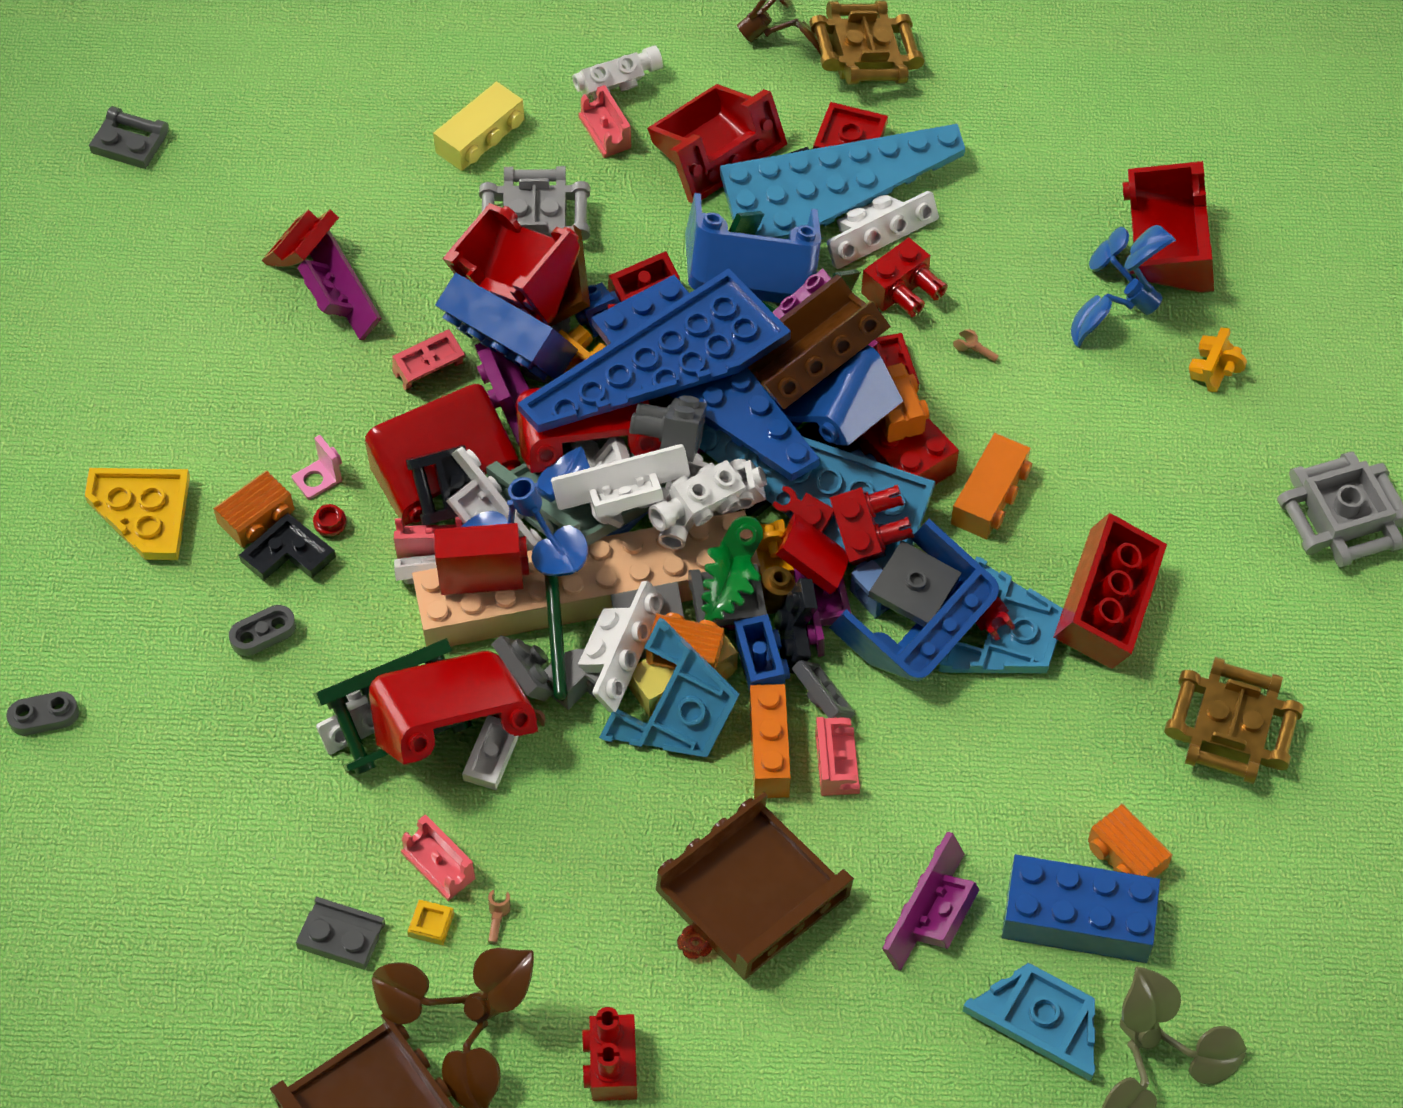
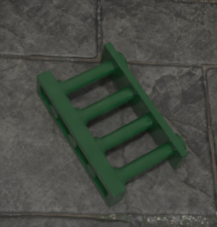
[313,638,473,775]

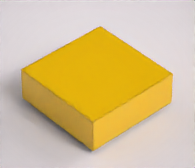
[407,899,455,946]

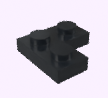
[239,513,336,581]
[774,578,818,673]

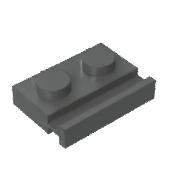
[296,896,385,970]

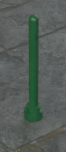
[544,575,568,700]

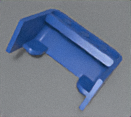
[685,193,821,303]
[829,519,999,681]

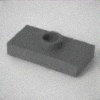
[791,660,855,719]

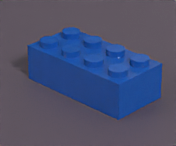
[435,272,578,381]
[1001,854,1160,963]

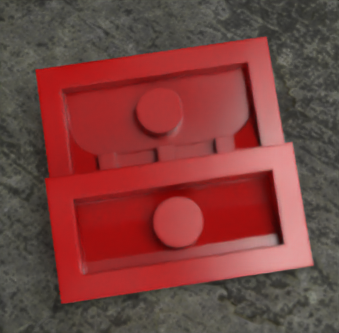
[261,209,339,267]
[776,513,849,595]

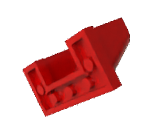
[647,84,787,203]

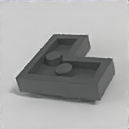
[491,635,554,702]

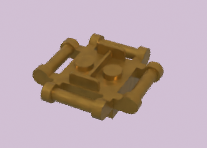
[809,1,925,85]
[1164,657,1304,784]

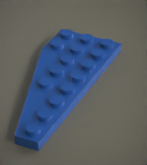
[518,268,791,433]
[592,275,820,481]

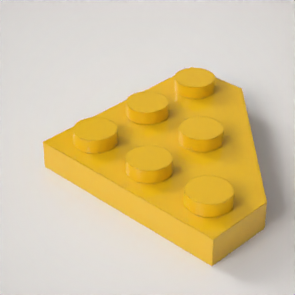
[85,468,190,560]

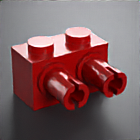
[861,237,948,317]
[607,251,680,302]
[829,484,914,566]
[582,1007,637,1101]

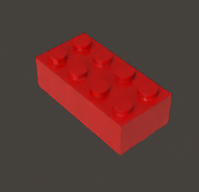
[855,419,959,485]
[1053,513,1167,669]

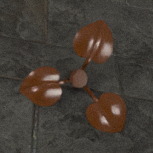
[737,0,822,56]
[372,947,534,1108]

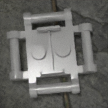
[479,166,590,241]
[1277,451,1403,567]

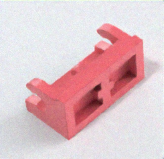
[578,85,631,158]
[392,329,465,390]
[394,517,464,559]
[815,717,860,796]
[401,814,475,901]

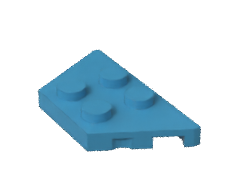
[963,963,1095,1081]

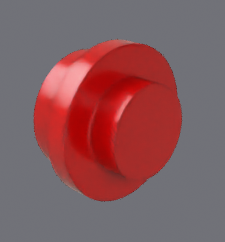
[313,504,347,536]

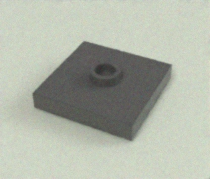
[868,541,961,627]

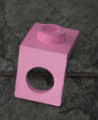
[291,435,342,500]

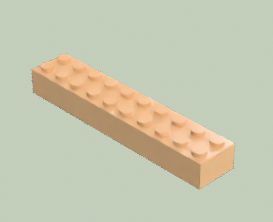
[412,510,760,646]

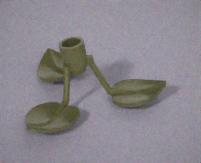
[1102,967,1247,1108]

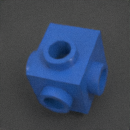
[575,282,620,337]

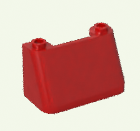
[1122,161,1214,293]
[442,203,580,326]
[365,384,521,526]
[516,388,661,473]
[369,651,538,765]

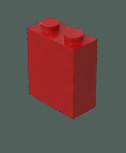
[434,523,529,595]

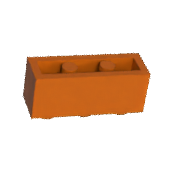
[951,433,1032,539]
[749,684,791,798]

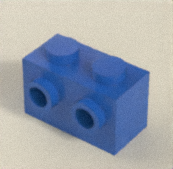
[734,614,790,693]

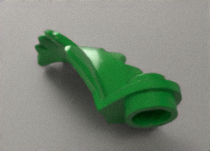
[701,516,763,622]

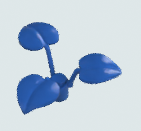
[1071,225,1176,348]
[461,446,590,576]

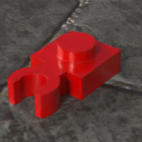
[773,486,835,533]
[975,596,1015,641]

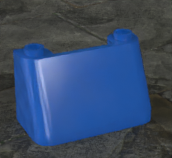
[773,345,903,445]

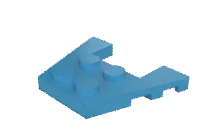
[939,556,1063,673]
[599,618,739,757]

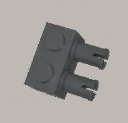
[629,396,707,462]

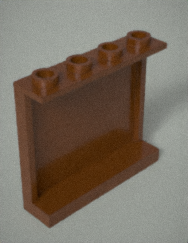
[748,274,891,409]
[656,792,854,980]
[270,1014,462,1108]

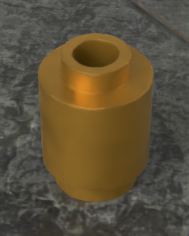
[760,566,795,614]

